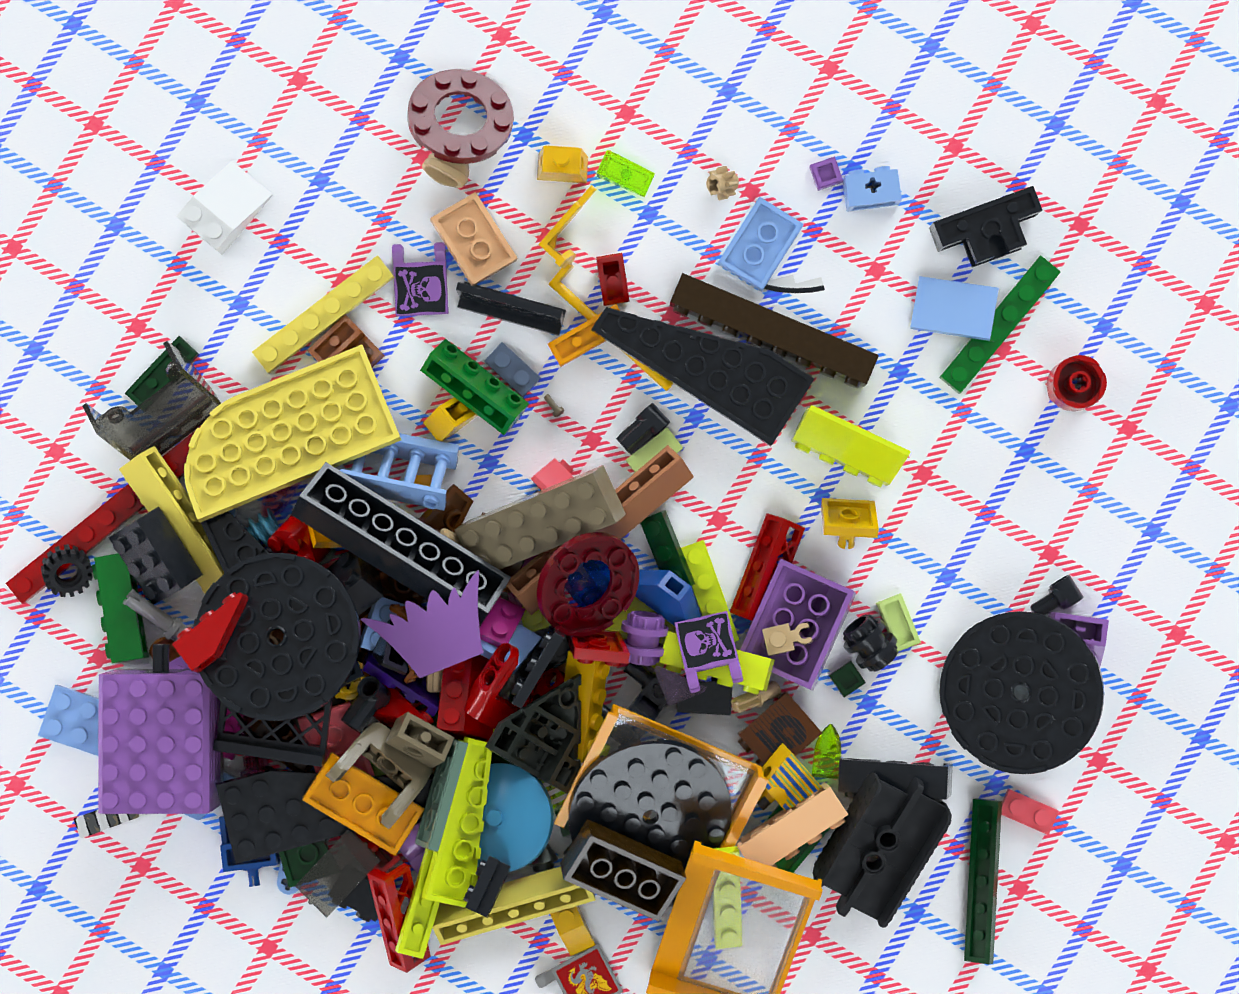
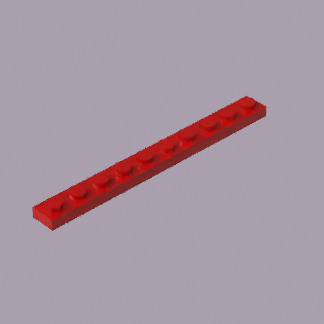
[5,426,201,604]

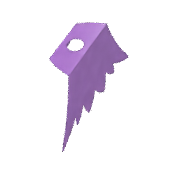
[361,570,484,678]

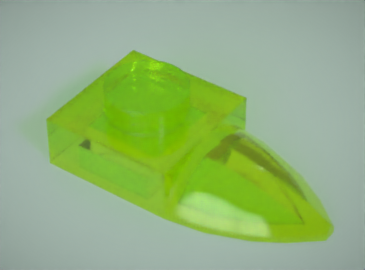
[812,724,842,779]

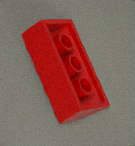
[437,654,495,742]

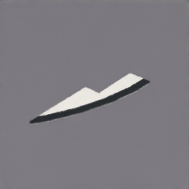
[764,274,825,294]

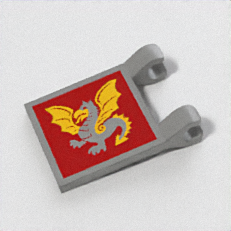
[535,944,623,994]

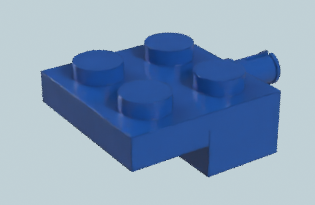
[219,816,280,887]

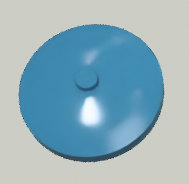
[477,763,554,872]

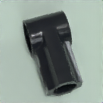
[616,403,670,455]
[341,676,391,733]

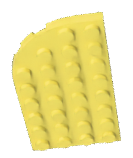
[184,345,401,522]

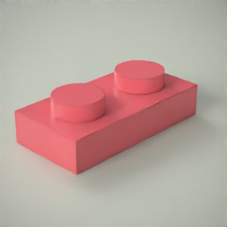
[1001,789,1059,835]

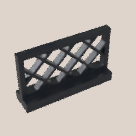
[456,281,566,336]
[213,699,333,767]

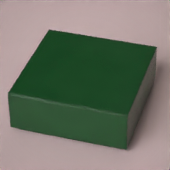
[828,660,866,698]

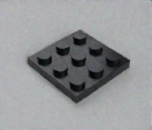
[511,626,565,708]

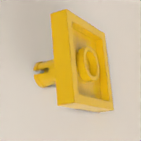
[821,498,879,549]

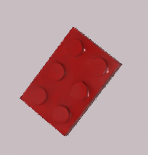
[566,630,630,667]

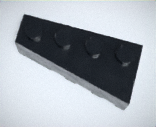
[838,758,953,804]

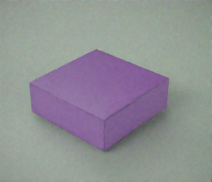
[809,156,843,191]

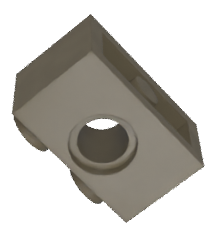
[385,712,454,768]

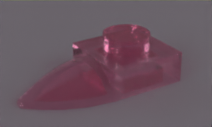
[261,482,301,518]

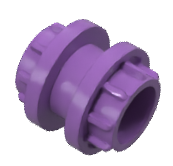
[621,611,669,666]

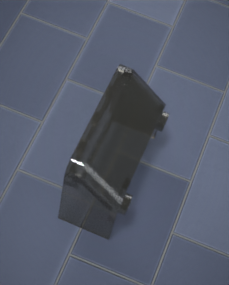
[82,341,221,460]

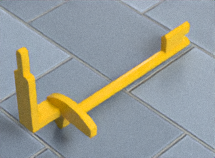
[538,185,673,392]

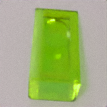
[596,150,655,198]

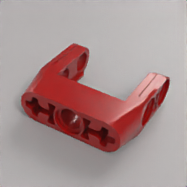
[464,642,565,729]

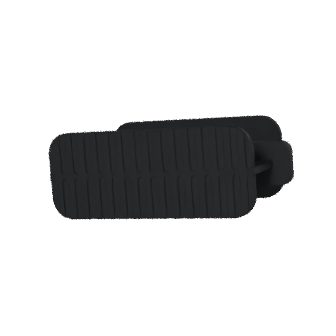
[812,772,952,928]

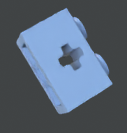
[843,166,902,212]

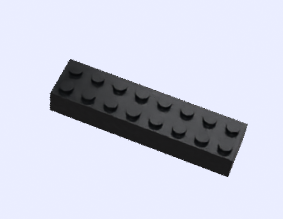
[291,462,511,628]

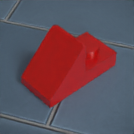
[596,253,630,306]

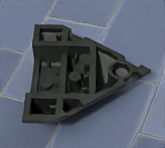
[485,673,581,794]

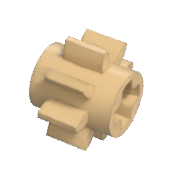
[706,166,739,200]

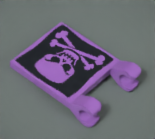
[392,242,449,317]
[674,611,743,693]

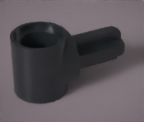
[1030,574,1084,615]

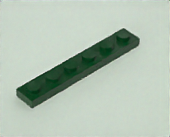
[964,798,1002,965]

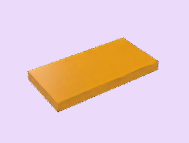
[302,752,425,856]

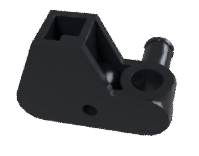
[601,663,678,745]

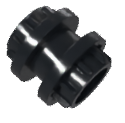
[843,614,898,672]

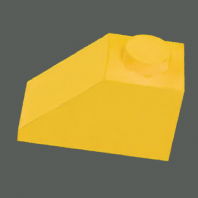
[423,397,478,442]
[550,905,596,956]

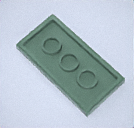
[415,740,468,852]

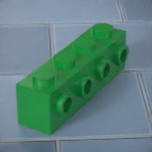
[420,339,530,435]

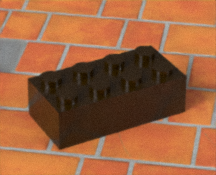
[560,819,686,922]

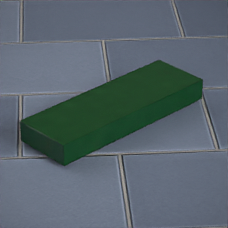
[124,336,200,412]

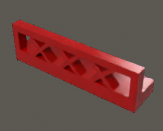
[730,513,805,621]
[367,863,431,973]

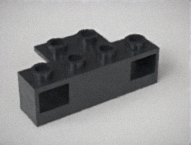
[929,186,1043,268]

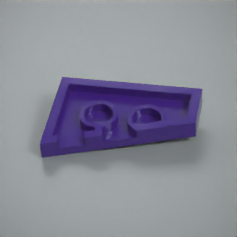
[362,651,439,717]

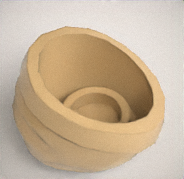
[422,153,470,188]

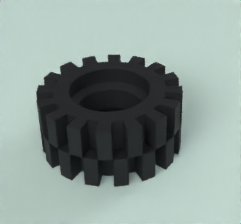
[41,545,93,597]

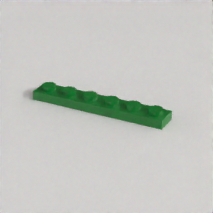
[939,255,1061,394]

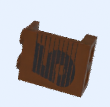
[737,691,822,767]

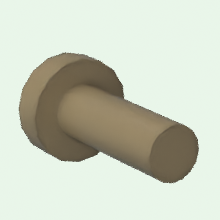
[544,394,564,417]

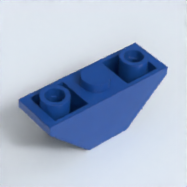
[635,569,701,626]

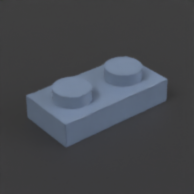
[484,342,541,398]

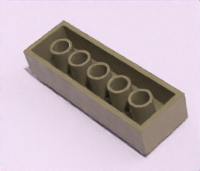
[455,465,626,570]

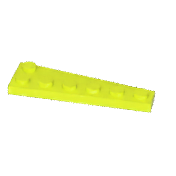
[421,736,492,907]

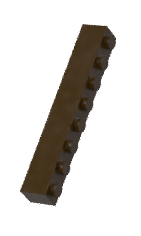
[669,273,879,389]

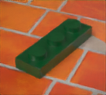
[640,510,695,586]

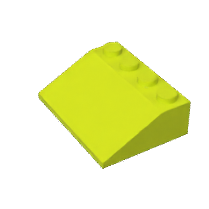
[791,405,911,488]

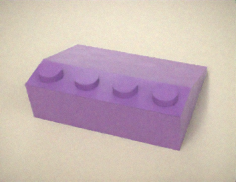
[740,559,856,691]

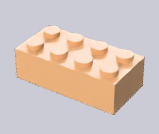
[736,782,848,868]

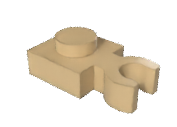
[762,623,813,656]

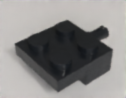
[463,856,511,918]

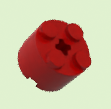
[1047,355,1107,412]
[267,515,331,564]

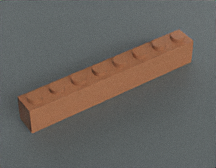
[507,445,694,615]

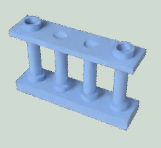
[340,433,459,511]

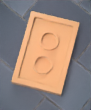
[430,192,518,286]

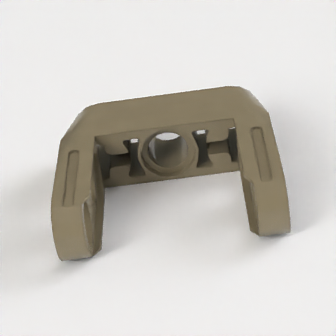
[325,722,433,829]

